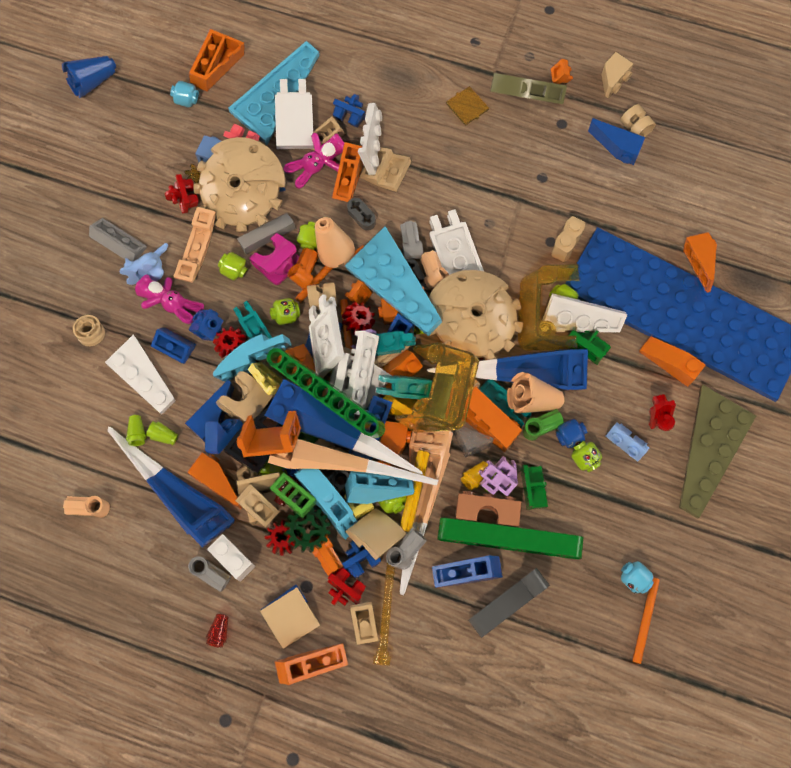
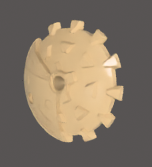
[193,137,286,232]
[429,270,523,363]

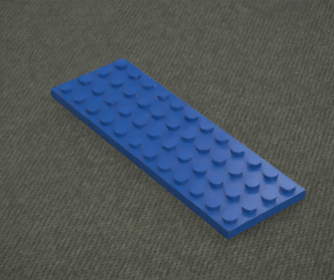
[565,227,791,402]

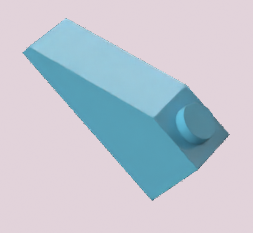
[345,471,414,504]

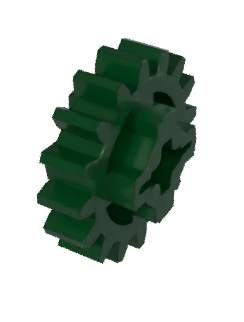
[284,506,331,553]

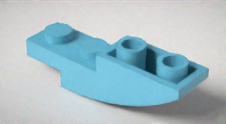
[213,334,291,381]
[294,469,358,540]

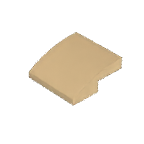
[360,147,412,192]
[236,472,280,496]
[346,508,407,560]
[260,588,321,649]

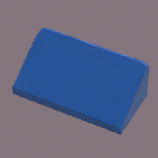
[151,327,196,364]

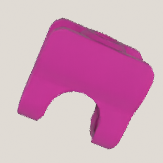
[249,233,299,285]

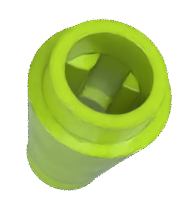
[126,415,147,446]
[146,421,179,445]

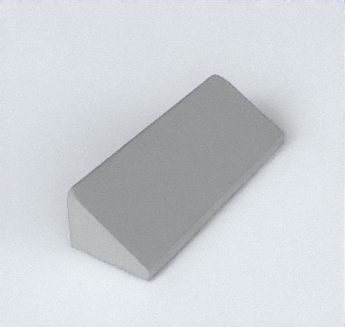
[237,213,296,254]
[89,218,147,261]

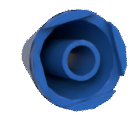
[62,56,116,98]

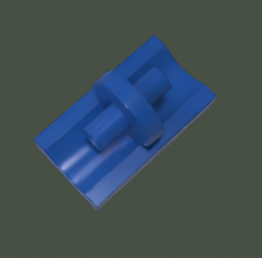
[333,94,366,128]
[342,540,381,578]

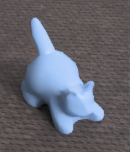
[119,243,168,285]

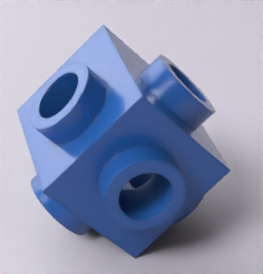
[189,309,224,341]

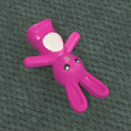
[283,133,344,189]
[135,274,204,324]

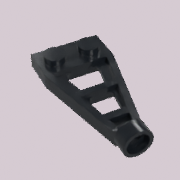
[224,407,283,475]

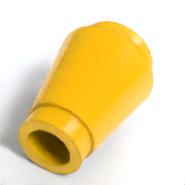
[461,461,488,490]

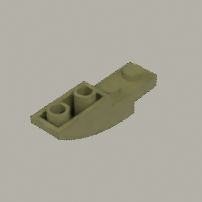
[490,73,567,104]

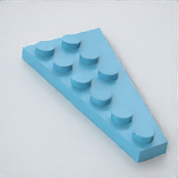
[228,41,319,145]
[345,226,442,336]

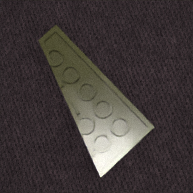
[679,384,756,519]

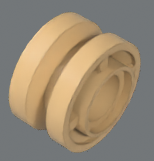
[73,315,105,346]

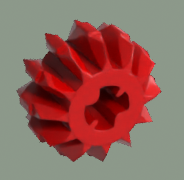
[342,302,376,335]
[213,326,246,358]
[265,520,301,556]

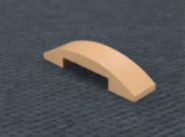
[174,207,216,283]

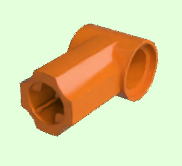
[287,248,318,289]
[309,536,344,576]

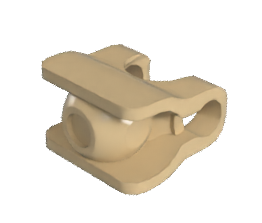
[216,371,272,424]

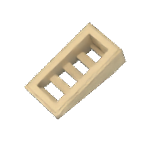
[311,116,346,151]

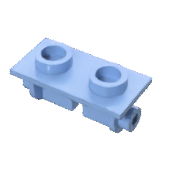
[606,422,649,462]

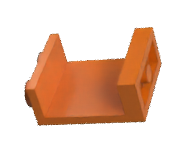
[237,411,301,457]

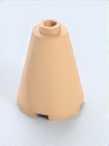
[315,217,355,268]
[507,372,564,413]

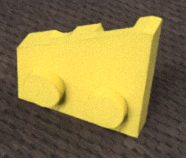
[248,362,283,395]

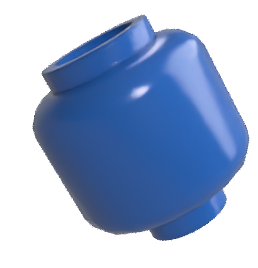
[555,419,588,449]

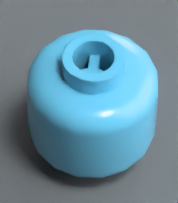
[170,81,199,107]
[621,561,653,594]

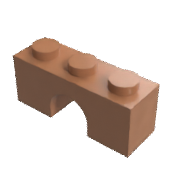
[455,491,521,527]

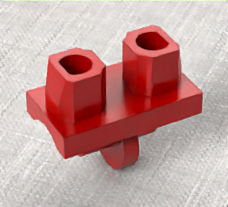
[165,174,198,214]
[649,394,676,431]
[327,567,366,606]

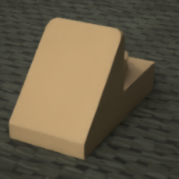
[235,484,280,527]
[350,602,378,645]

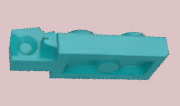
[375,331,416,356]

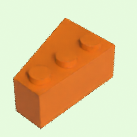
[189,29,244,91]
[458,386,522,453]

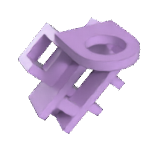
[479,456,518,496]

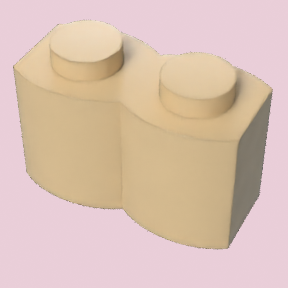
[552,216,585,262]

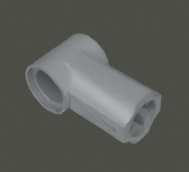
[400,221,423,259]
[386,528,427,570]
[188,557,231,592]

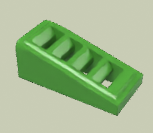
[270,472,317,518]

